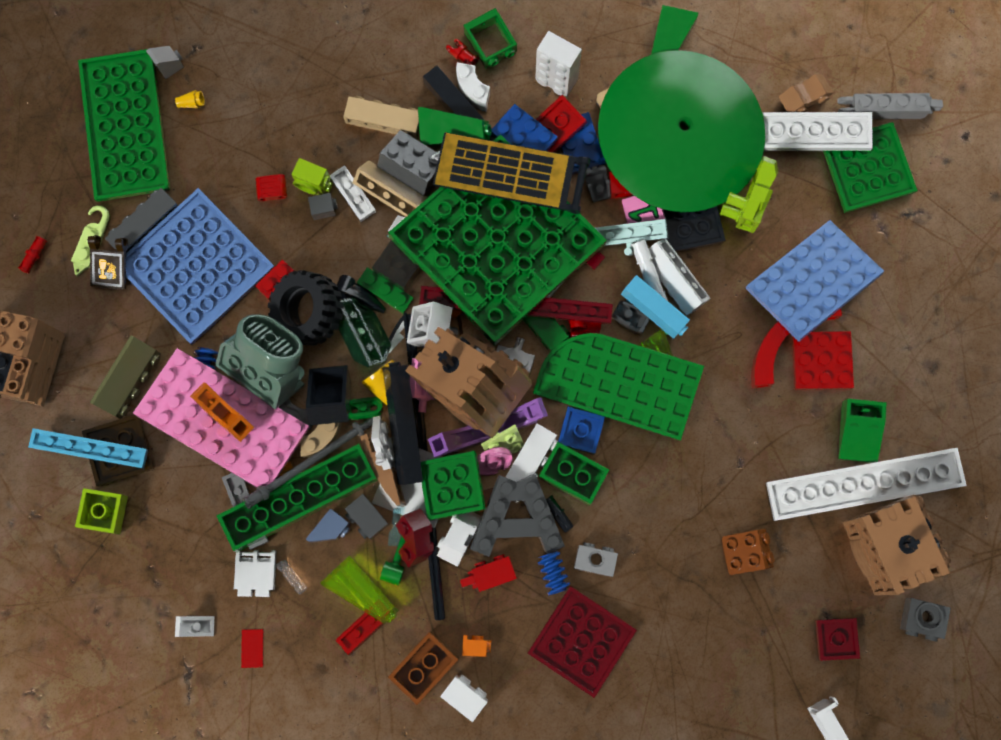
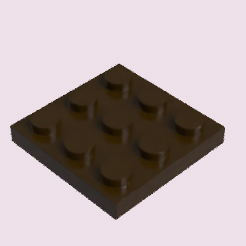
[82,415,154,487]

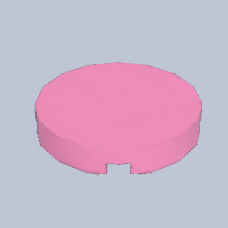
[477,447,513,476]

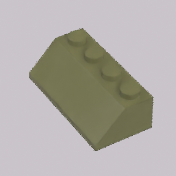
[90,335,161,419]

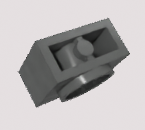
[900,598,951,642]

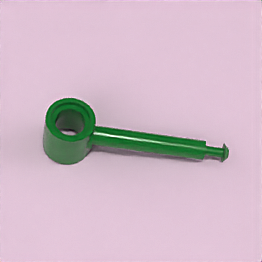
[380,535,406,586]

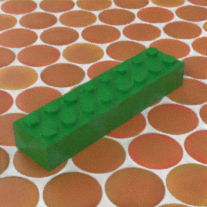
[217,444,378,552]

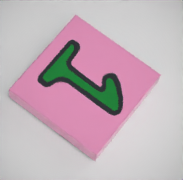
[622,196,667,224]

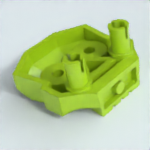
[720,156,778,233]

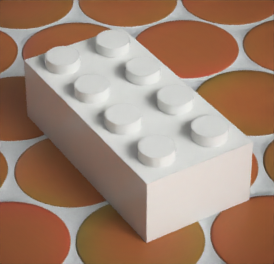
[535,31,582,97]

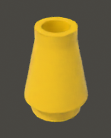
[175,90,205,108]

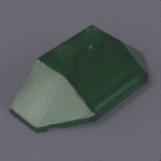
[338,297,392,368]

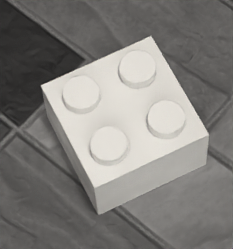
[440,675,488,722]

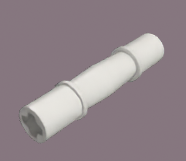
[631,239,668,301]

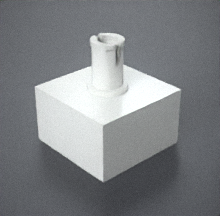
[407,301,458,348]

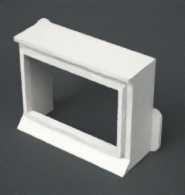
[807,696,849,740]

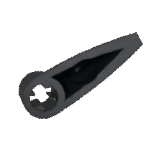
[337,275,386,313]

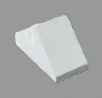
[175,616,215,637]

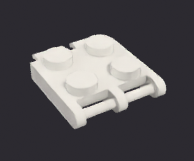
[234,550,276,597]

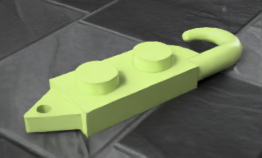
[71,205,110,276]

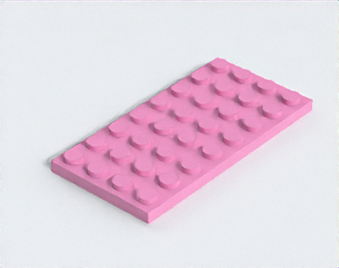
[133,348,310,487]

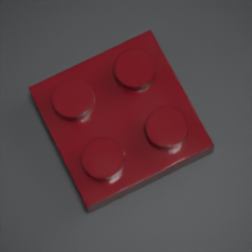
[815,618,860,661]

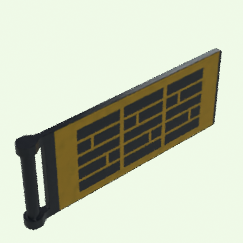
[433,132,590,214]

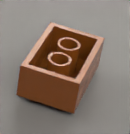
[388,631,459,705]

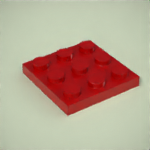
[792,331,854,390]

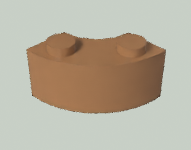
[778,74,834,112]

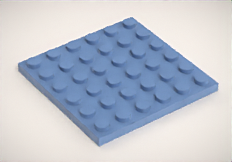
[126,188,275,345]

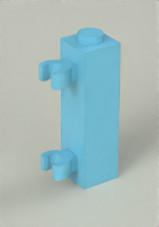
[621,275,690,339]

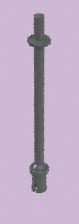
[242,418,373,509]

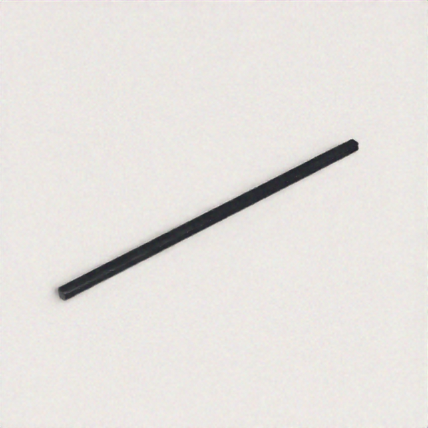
[403,314,445,621]

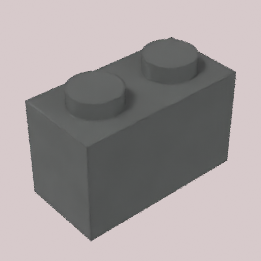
[345,494,389,540]

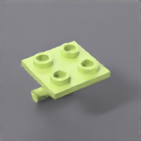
[481,425,524,454]

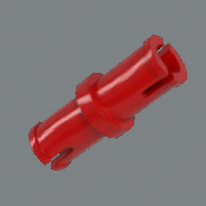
[18,236,47,274]

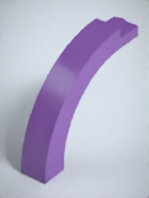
[428,398,548,457]

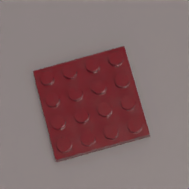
[527,586,637,698]

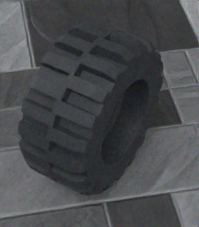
[268,270,343,346]

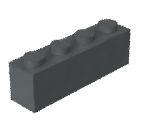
[105,188,178,253]

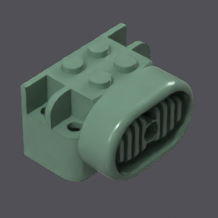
[215,314,305,409]

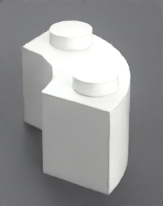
[456,62,490,112]

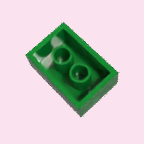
[539,442,609,506]

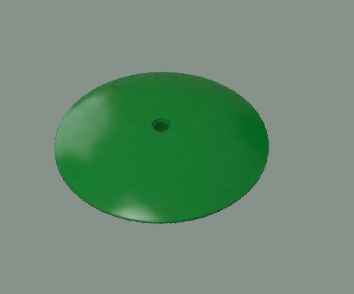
[598,50,765,212]

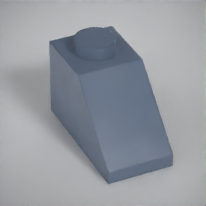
[306,508,351,543]

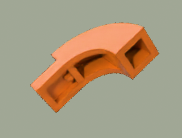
[190,382,254,442]

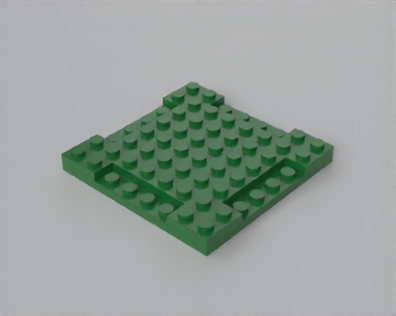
[388,134,607,346]

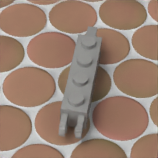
[837,93,943,119]

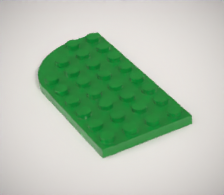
[533,333,705,441]

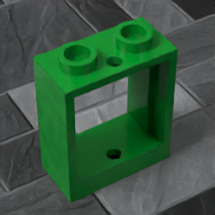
[463,8,517,68]

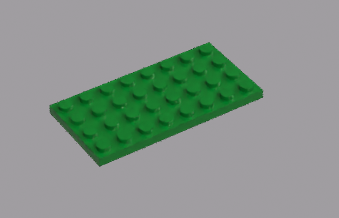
[78,49,170,202]

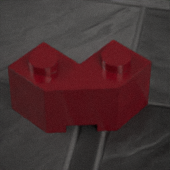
[395,508,434,568]

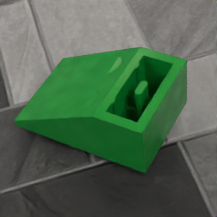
[838,398,887,463]

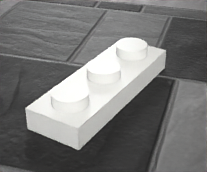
[330,165,376,222]

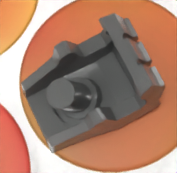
[585,165,611,203]
[612,301,650,334]

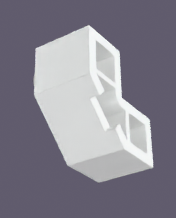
[437,512,482,567]

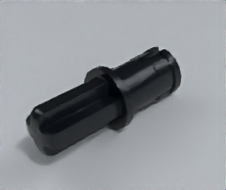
[546,495,573,532]

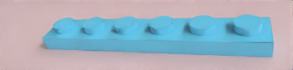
[28,428,148,469]

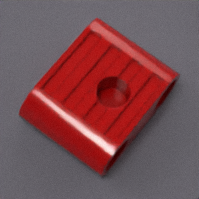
[255,174,287,201]

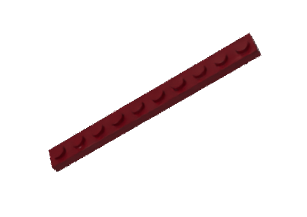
[419,285,613,324]

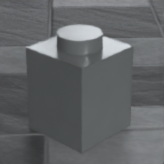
[308,193,338,220]

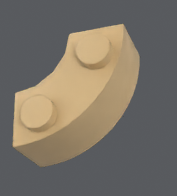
[301,422,342,459]

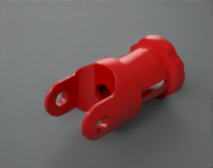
[446,39,479,66]

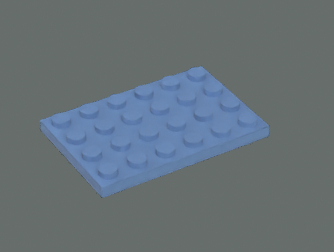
[746,220,884,342]

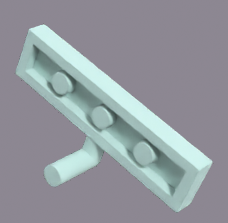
[595,219,668,256]

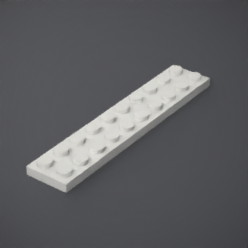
[766,448,967,521]

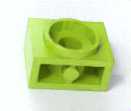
[291,158,333,195]

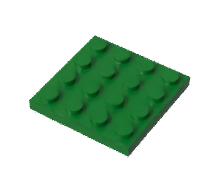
[823,122,918,213]

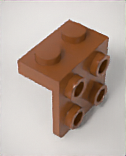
[722,529,775,575]

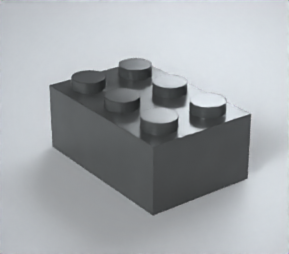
[377,130,438,196]

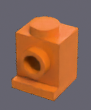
[462,635,491,657]

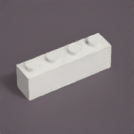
[649,239,711,316]
[506,424,558,504]

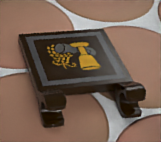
[87,235,128,290]

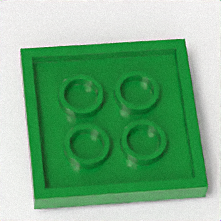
[421,451,486,521]

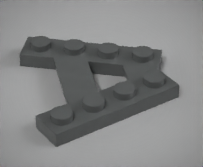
[470,474,565,556]

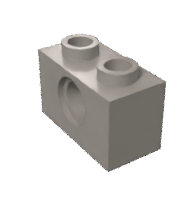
[574,542,618,577]

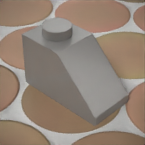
[146,46,184,79]

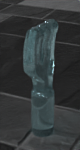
[388,508,401,546]

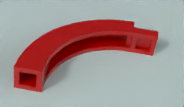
[751,309,842,389]

